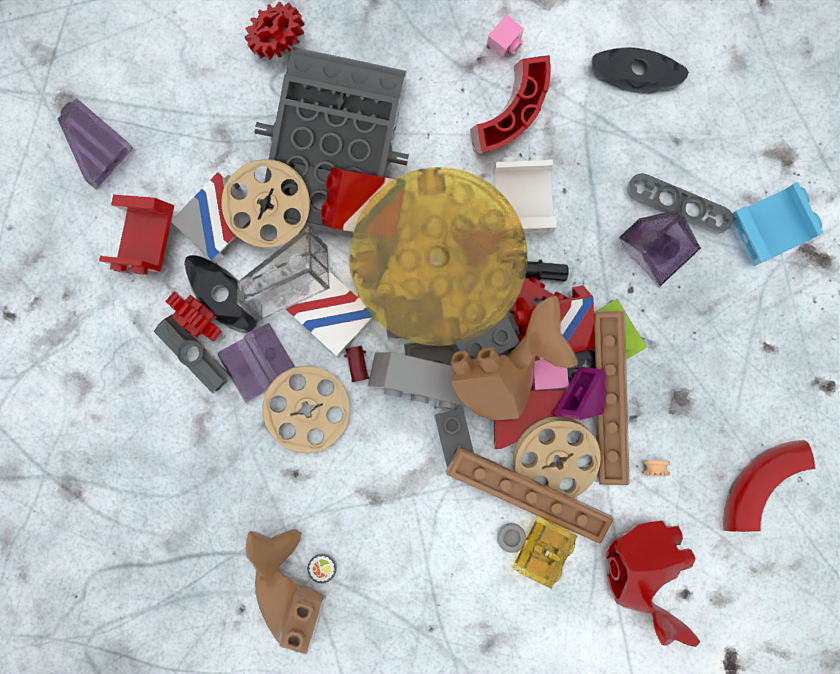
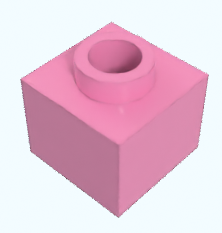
[487,15,524,58]

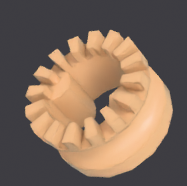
[644,460,670,476]

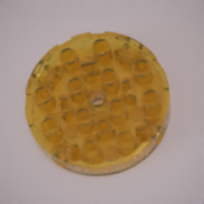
[349,167,527,346]

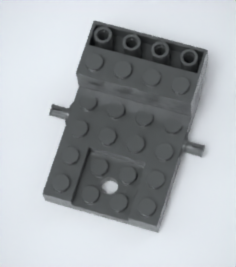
[254,47,409,241]

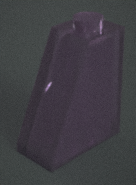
[57,98,133,190]

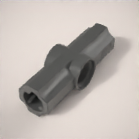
[154,314,231,394]

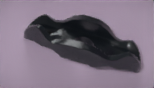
[592,47,689,93]
[184,255,259,333]

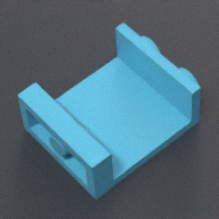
[732,182,823,266]

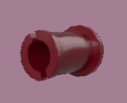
[344,345,369,382]

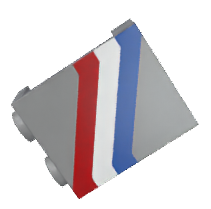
[171,172,260,264]

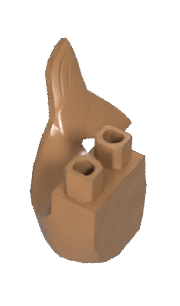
[451,296,578,421]
[245,529,326,654]

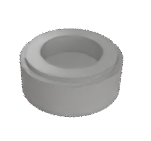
[497,523,526,553]

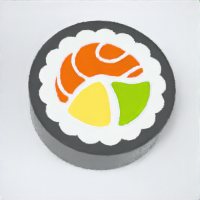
[307,553,337,583]

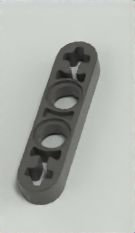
[627,173,734,234]

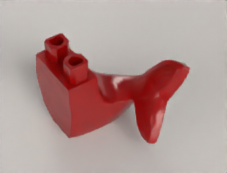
[606,520,700,647]

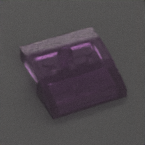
[217,323,295,403]

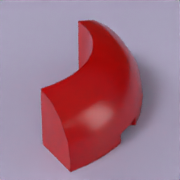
[470,55,551,153]
[723,440,815,532]

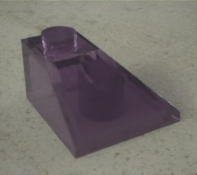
[619,210,701,286]

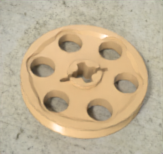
[222,159,310,248]
[262,366,350,453]
[513,416,601,498]

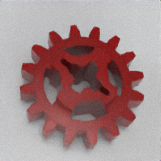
[244,2,305,60]
[165,291,223,342]

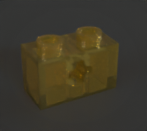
[512,516,578,589]

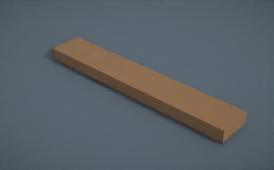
[594,311,630,485]
[446,446,614,544]

